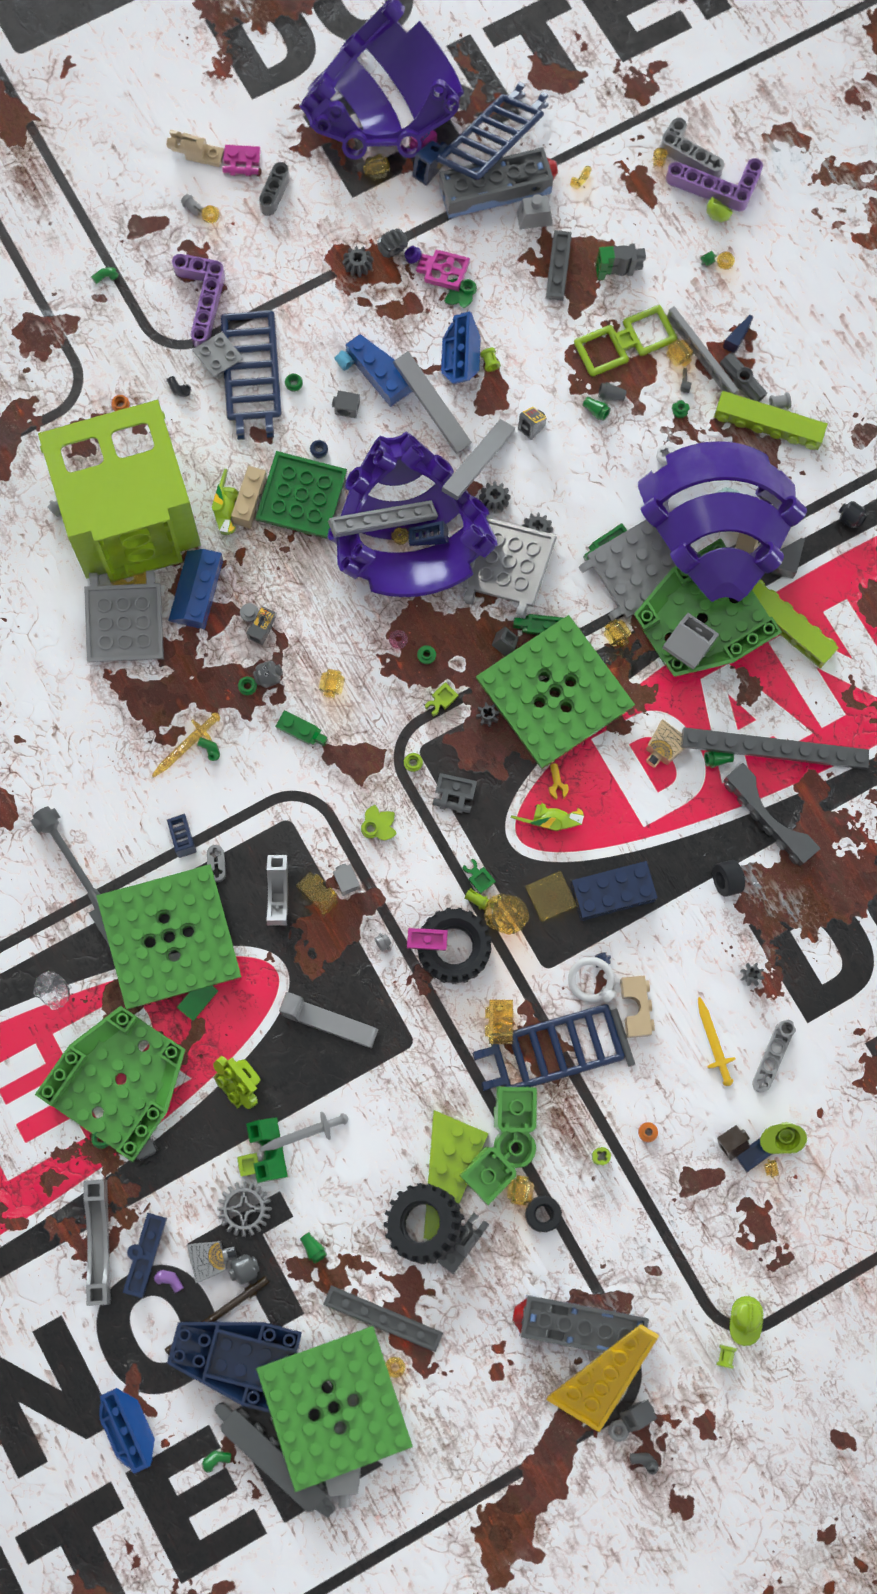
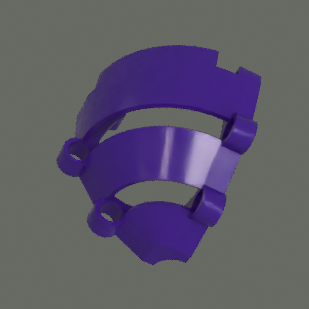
[299,0,464,159]
[328,431,498,597]
[637,441,807,602]

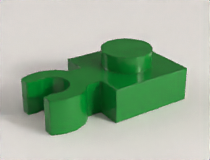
[463,859,496,894]

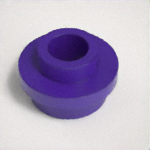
[404,246,422,264]

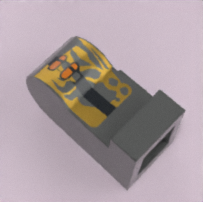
[246,606,277,645]

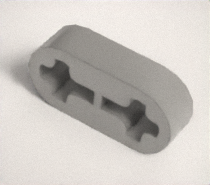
[207,845,226,882]

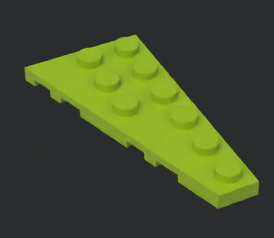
[423,1110,488,1240]

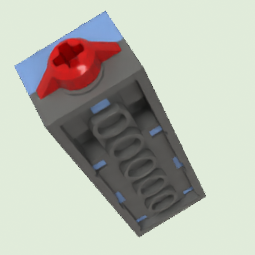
[439,147,558,218]
[512,1295,649,1353]

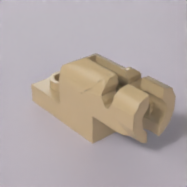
[166,129,224,167]

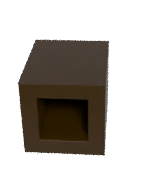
[717,1125,750,1161]

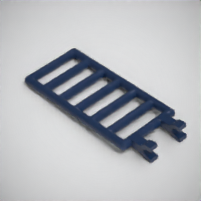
[436,82,549,181]
[220,310,282,440]
[472,1004,625,1091]

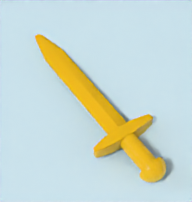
[698,997,736,1086]

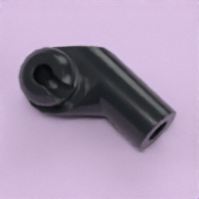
[167,376,191,397]

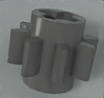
[476,702,500,727]
[740,963,764,987]

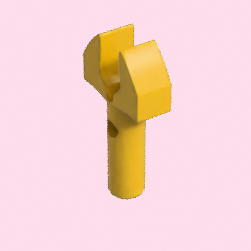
[549,763,569,800]

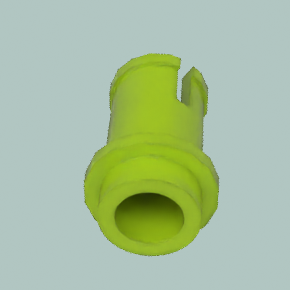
[464,888,490,910]

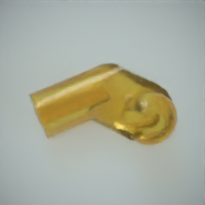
[570,166,592,189]

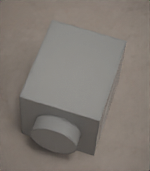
[333,863,360,896]

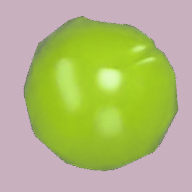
[706,197,733,222]

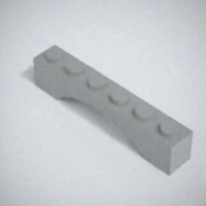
[83,1179,111,1306]

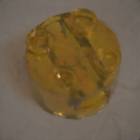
[484,894,529,935]

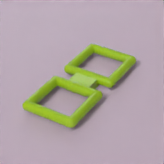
[574,305,678,376]

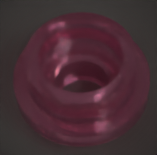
[389,630,408,649]

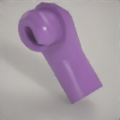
[154,1270,184,1293]

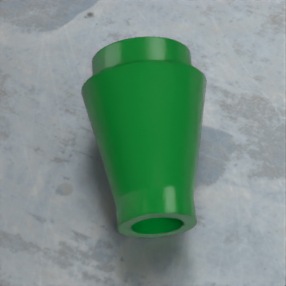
[583,397,611,421]
[704,751,734,768]
[300,1232,327,1264]

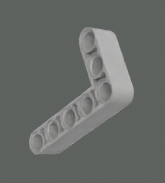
[279,992,378,1048]

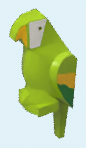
[212,469,239,535]
[510,803,584,831]

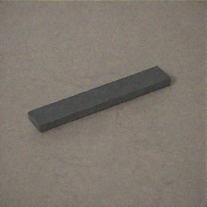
[323,1285,443,1352]

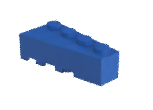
[345,334,413,407]

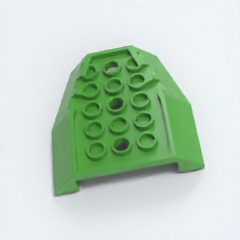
[634,538,782,677]
[34,1006,186,1162]

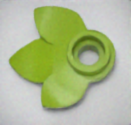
[361,805,397,840]

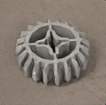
[217,1181,272,1237]

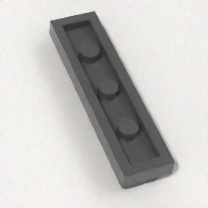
[545,230,572,301]

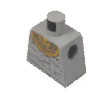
[187,1241,237,1283]

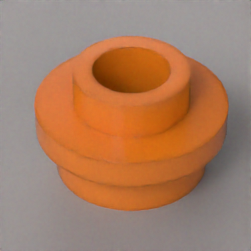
[111,395,130,411]
[638,1122,658,1142]

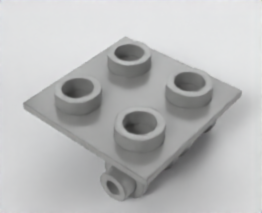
[192,332,244,379]

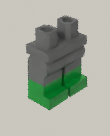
[595,244,646,280]

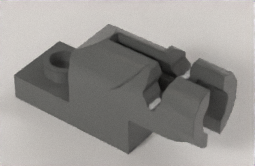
[437,1212,490,1274]

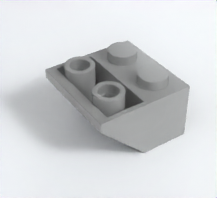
[662,613,719,670]

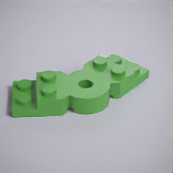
[459,1087,537,1205]

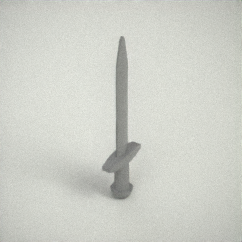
[260,1111,349,1151]

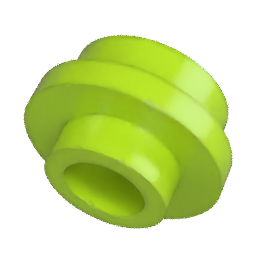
[404,753,423,772]

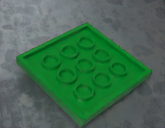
[256,451,347,539]

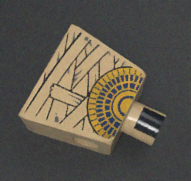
[646,719,686,768]

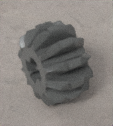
[377,228,408,258]
[343,245,373,278]
[479,481,511,514]
[522,512,553,533]

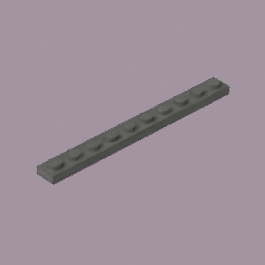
[681,727,869,770]

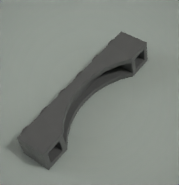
[723,763,821,866]

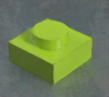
[237,1153,259,1177]

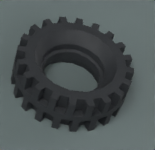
[417,907,492,984]
[384,1183,465,1265]

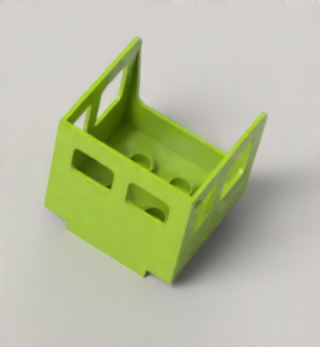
[38,399,201,583]

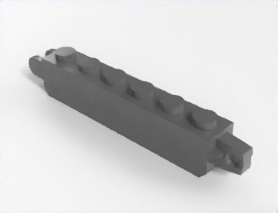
[214,1402,336,1518]

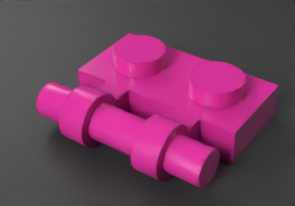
[222,144,261,177]

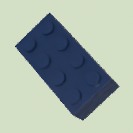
[570,861,657,921]

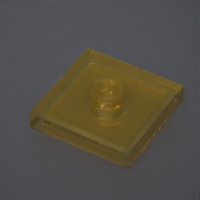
[525,870,577,922]

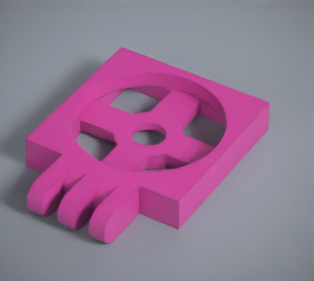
[415,249,470,291]

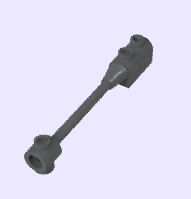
[30,806,109,945]

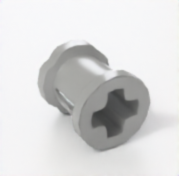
[769,392,792,409]

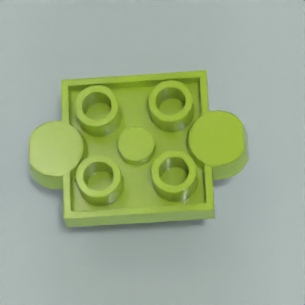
[213,1056,261,1109]

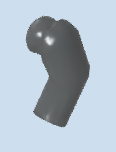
[630,1453,659,1475]

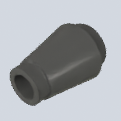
[598,382,626,401]

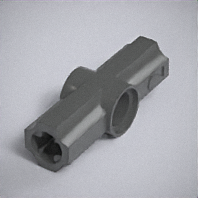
[720,353,767,402]

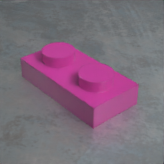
[407,928,448,951]

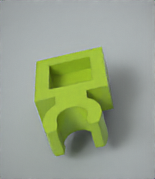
[425,682,459,716]

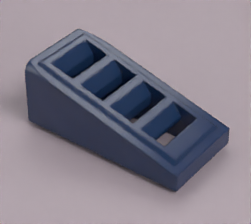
[723,315,753,354]
[409,521,449,546]
[167,814,197,858]

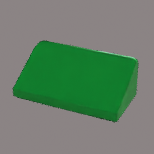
[177,986,218,1021]

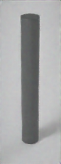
[610,1008,636,1067]

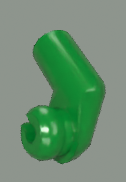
[197,737,220,761]
[202,1451,232,1473]

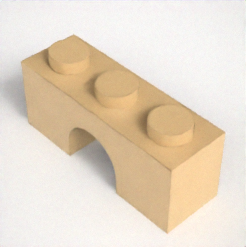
[231,465,267,529]
[620,975,655,1038]

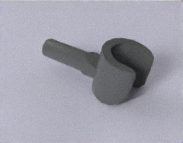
[680,368,692,393]

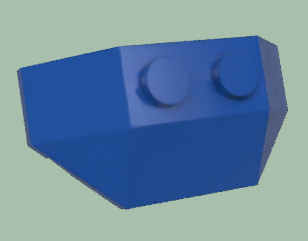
[441,311,481,384]
[100,1388,155,1474]

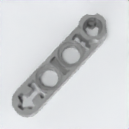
[752,1019,796,1093]

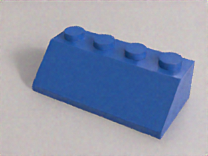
[168,549,224,630]

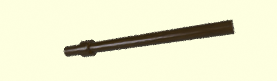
[164,1276,270,1355]

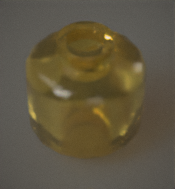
[363,154,390,180]
[666,339,693,367]
[603,619,631,648]
[319,669,345,698]
[507,1175,534,1206]

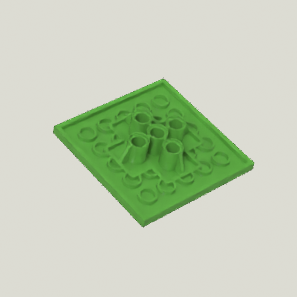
[476,615,635,770]
[96,864,241,1010]
[256,1326,413,1492]

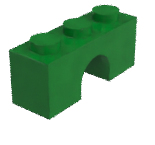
[246,1117,288,1183]

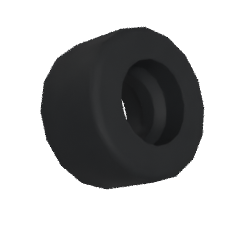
[712,860,745,897]
[525,1196,562,1232]

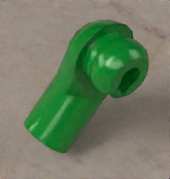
[91,267,119,284]

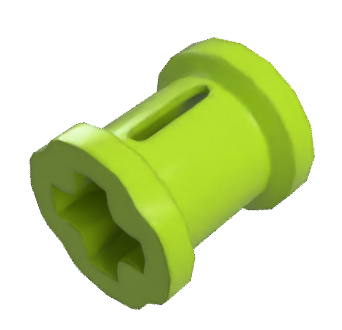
[480,347,501,372]
[592,1147,611,1165]
[716,1345,737,1369]

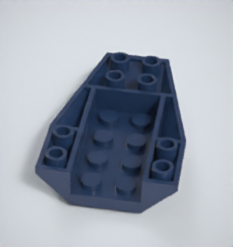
[167,1322,302,1413]

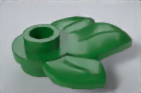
[444,278,477,308]

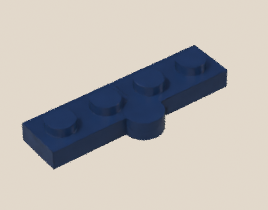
[123,1212,168,1298]

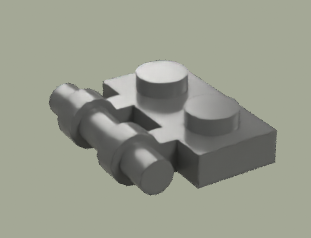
[433,773,477,814]

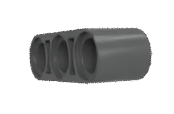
[259,162,290,216]

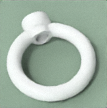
[568,957,617,1004]

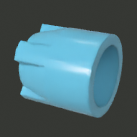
[334,350,354,371]

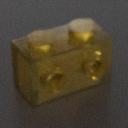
[296,872,338,916]
[485,999,513,1044]

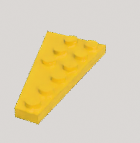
[546,1324,659,1432]

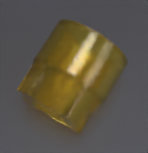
[653,148,668,167]

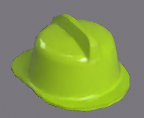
[760,1122,807,1154]
[730,1296,763,1346]

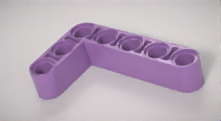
[666,158,763,211]
[172,254,225,347]

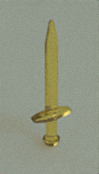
[152,712,220,777]

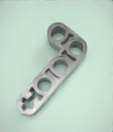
[660,117,724,178]

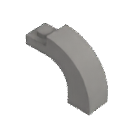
[267,855,288,925]

